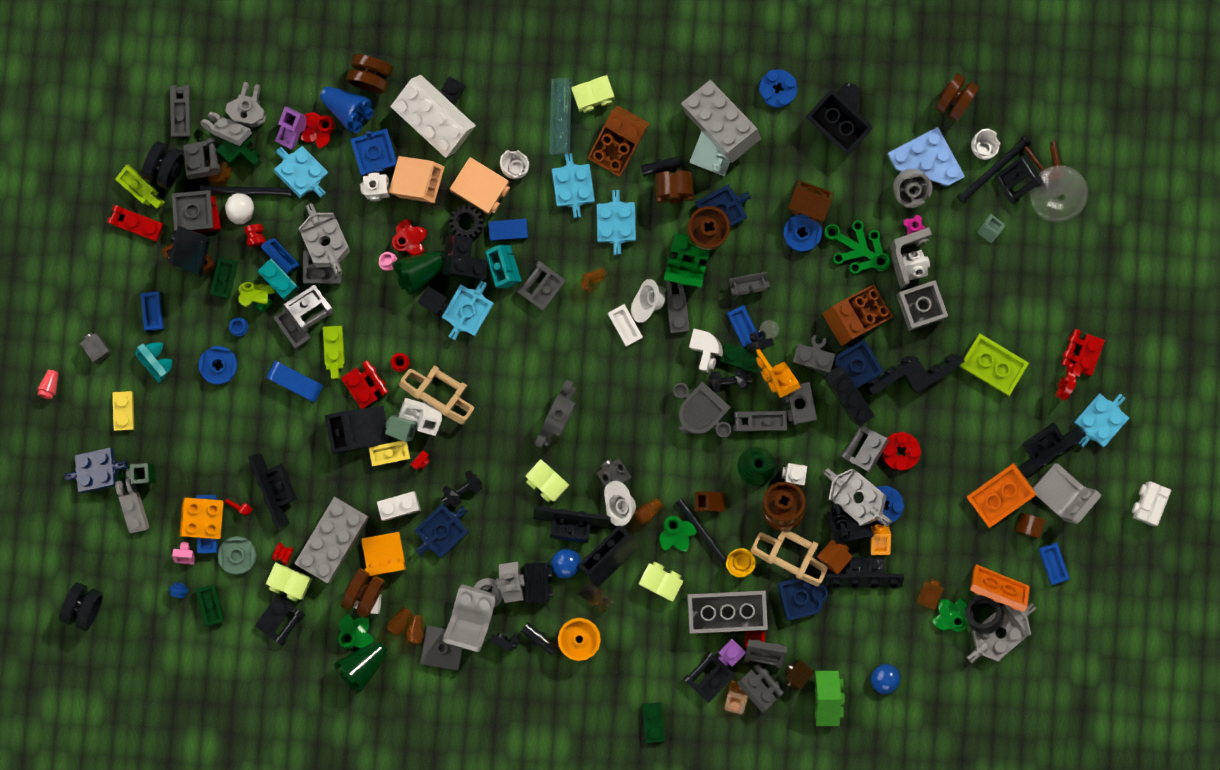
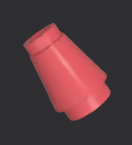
[37,370,59,399]

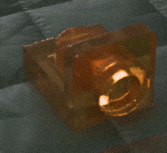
[203,160,232,184]
[580,267,607,294]
[916,579,945,610]

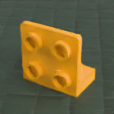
[755,349,801,398]
[179,498,223,539]
[362,532,406,576]

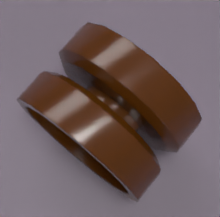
[346,54,393,94]
[934,73,979,122]
[687,206,730,251]
[762,482,806,531]
[341,568,385,619]

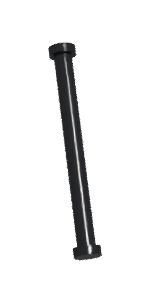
[957,135,1031,204]
[200,184,293,198]

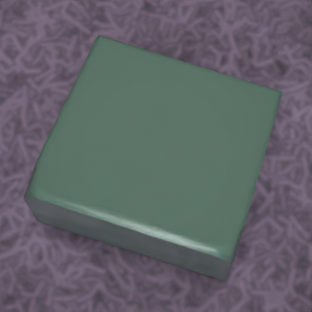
[977,214,1006,243]

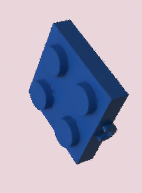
[350,129,397,176]

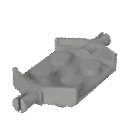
[298,204,350,276]
[824,468,892,527]
[966,602,1037,663]

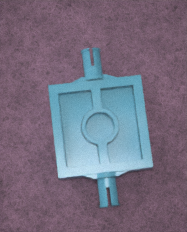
[274,146,328,198]
[551,153,595,218]
[597,190,636,255]
[442,280,494,340]
[1074,393,1129,448]

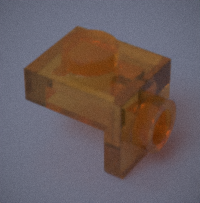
[724,681,748,715]

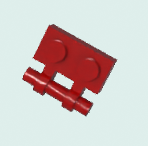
[1061,329,1105,376]
[341,360,389,409]

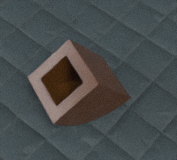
[695,491,725,512]
[1015,513,1046,539]

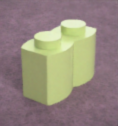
[571,75,615,113]
[525,459,570,503]
[638,562,683,602]
[266,563,312,601]

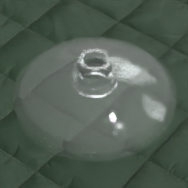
[1030,166,1088,222]

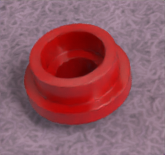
[390,353,410,372]

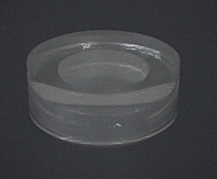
[759,320,779,339]

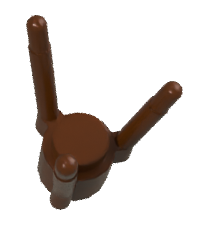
[1024,140,1065,182]

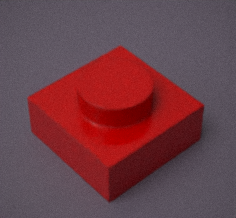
[411,450,430,470]

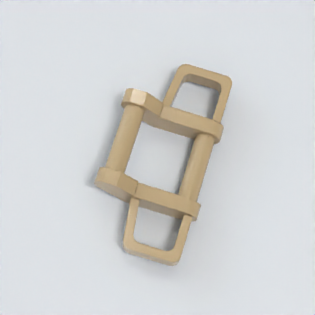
[399,365,474,424]
[750,531,828,586]

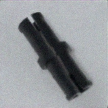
[641,156,680,177]
[520,622,558,655]

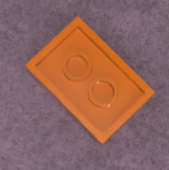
[967,463,1037,528]
[970,564,1030,612]

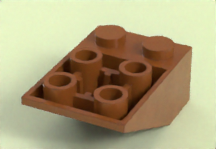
[587,105,650,177]
[822,284,893,346]

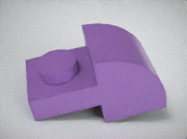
[275,107,307,149]

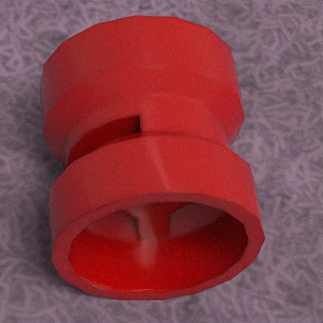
[244,224,266,247]

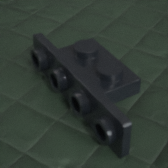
[1018,423,1086,477]
[248,453,297,528]
[533,506,611,543]
[825,557,904,589]

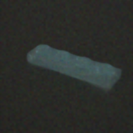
[549,78,572,155]

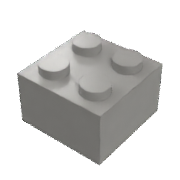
[896,280,948,331]

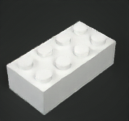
[390,75,476,158]

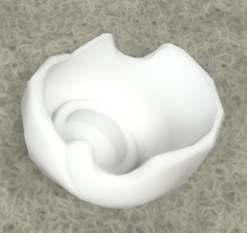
[971,129,1000,160]
[500,150,529,179]
[225,193,254,224]

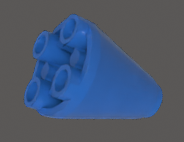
[320,86,374,133]

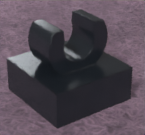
[746,330,774,353]

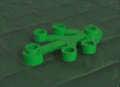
[824,220,891,274]

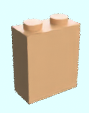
[388,156,445,203]
[450,157,510,216]

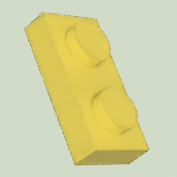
[113,391,134,431]
[368,441,411,466]

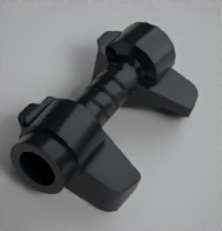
[708,369,752,392]
[441,471,483,507]

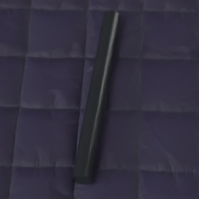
[676,498,727,564]

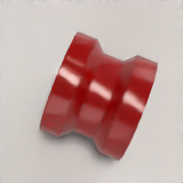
[272,542,294,566]

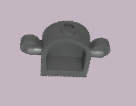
[535,379,577,448]
[673,382,731,438]

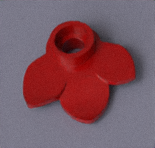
[301,112,335,148]
[392,219,427,255]

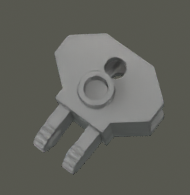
[225,82,267,128]
[496,562,525,603]

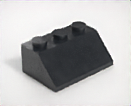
[806,88,874,156]

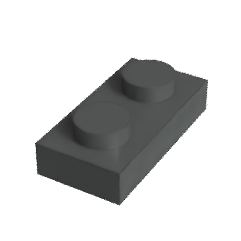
[273,310,312,349]

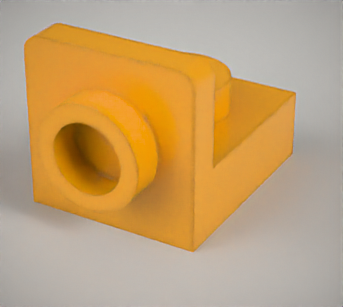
[870,524,891,555]

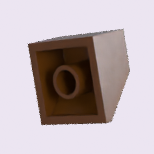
[788,180,834,222]

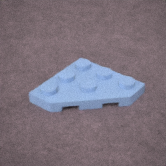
[887,127,965,187]

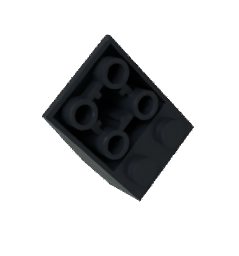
[167,226,210,277]
[324,406,391,455]

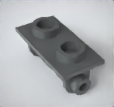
[729,272,770,297]

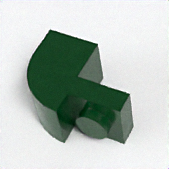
[216,139,262,168]
[119,463,156,486]

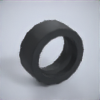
[965,595,1004,634]

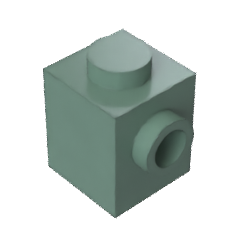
[385,415,417,442]

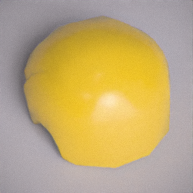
[726,548,756,578]

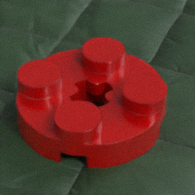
[1055,362,1082,401]
[882,432,921,471]

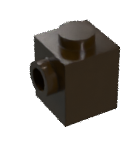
[784,659,815,690]

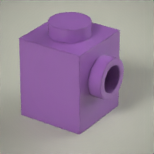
[718,639,746,666]

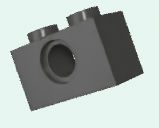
[784,382,817,425]

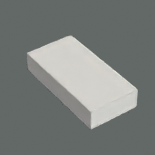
[608,304,643,347]

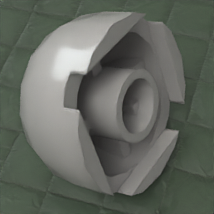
[893,169,932,208]

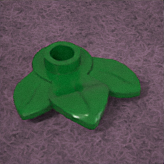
[660,516,697,552]
[932,598,968,632]
[338,614,375,649]

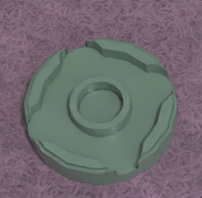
[218,536,257,575]

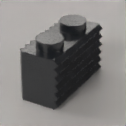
[524,563,553,603]

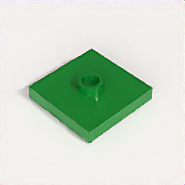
[664,266,704,287]

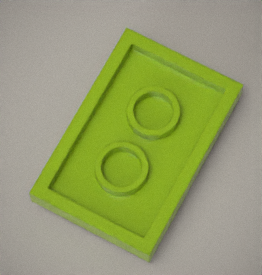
[959,333,1029,396]

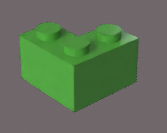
[814,671,845,726]

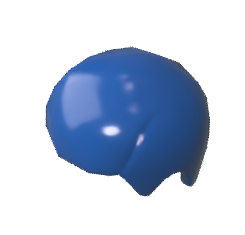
[551,548,582,579]
[870,663,901,695]

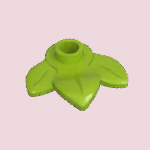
[238,282,275,307]

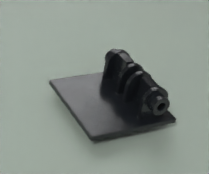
[827,504,874,544]

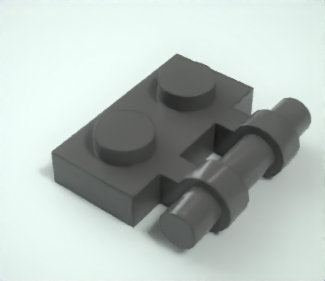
[737,663,784,713]

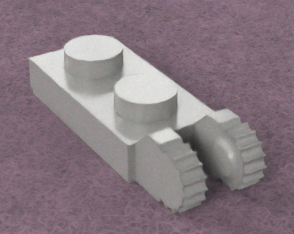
[200,112,252,146]
[115,478,149,534]

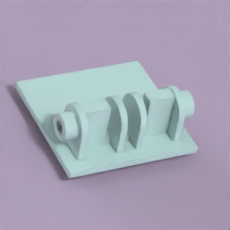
[689,131,730,176]

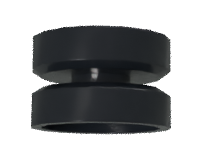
[141,141,184,190]
[59,582,103,632]

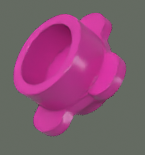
[904,215,925,235]

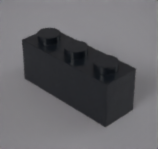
[823,366,875,427]
[578,525,640,587]

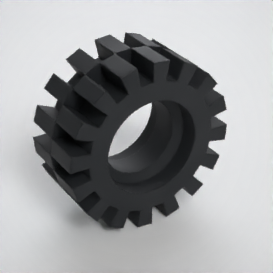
[449,205,484,240]

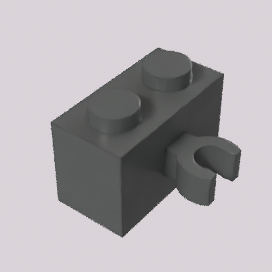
[791,335,835,374]

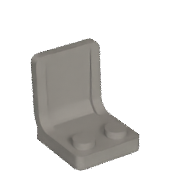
[889,227,932,289]
[1033,463,1101,524]
[443,585,497,652]

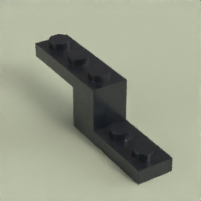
[865,353,965,395]

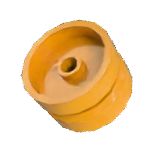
[558,618,601,661]

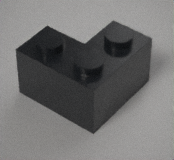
[442,235,488,281]

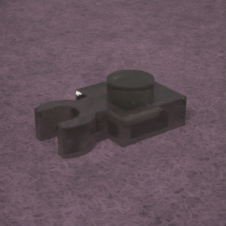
[578,579,613,613]

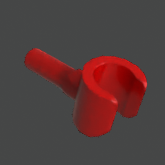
[225,499,252,515]

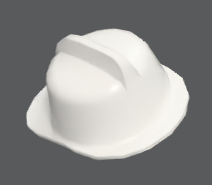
[631,279,666,323]
[604,481,636,526]

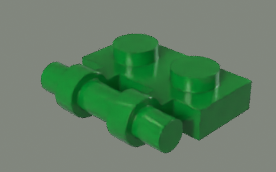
[668,233,710,274]

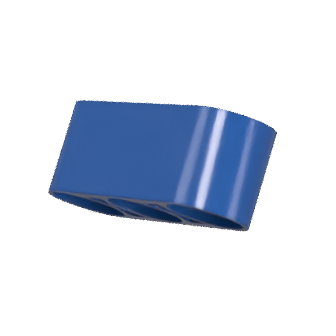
[266,361,324,403]

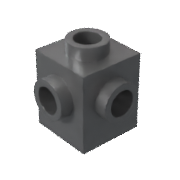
[596,459,632,487]

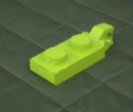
[115,164,165,208]
[323,326,345,379]

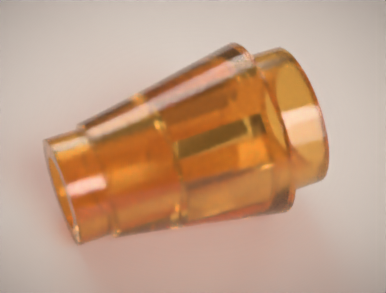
[634,497,663,525]
[386,607,412,637]
[405,615,424,644]

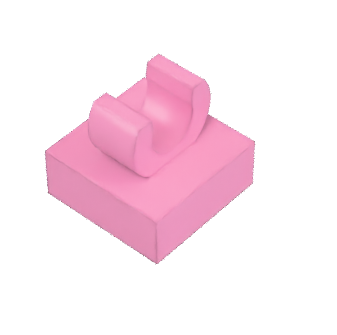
[172,542,195,565]

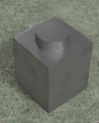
[80,332,112,364]

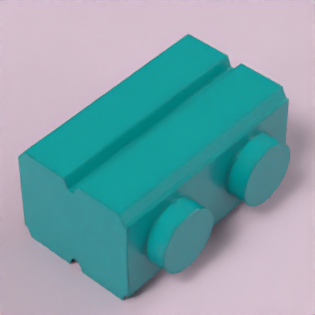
[485,245,522,288]
[257,259,300,301]

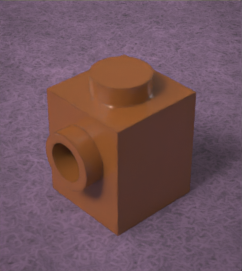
[817,540,852,574]

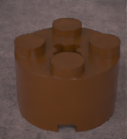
[655,171,694,205]

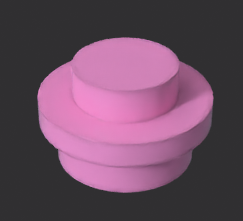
[379,252,397,271]

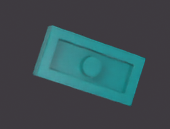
[135,342,172,383]

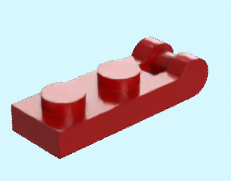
[107,205,164,242]

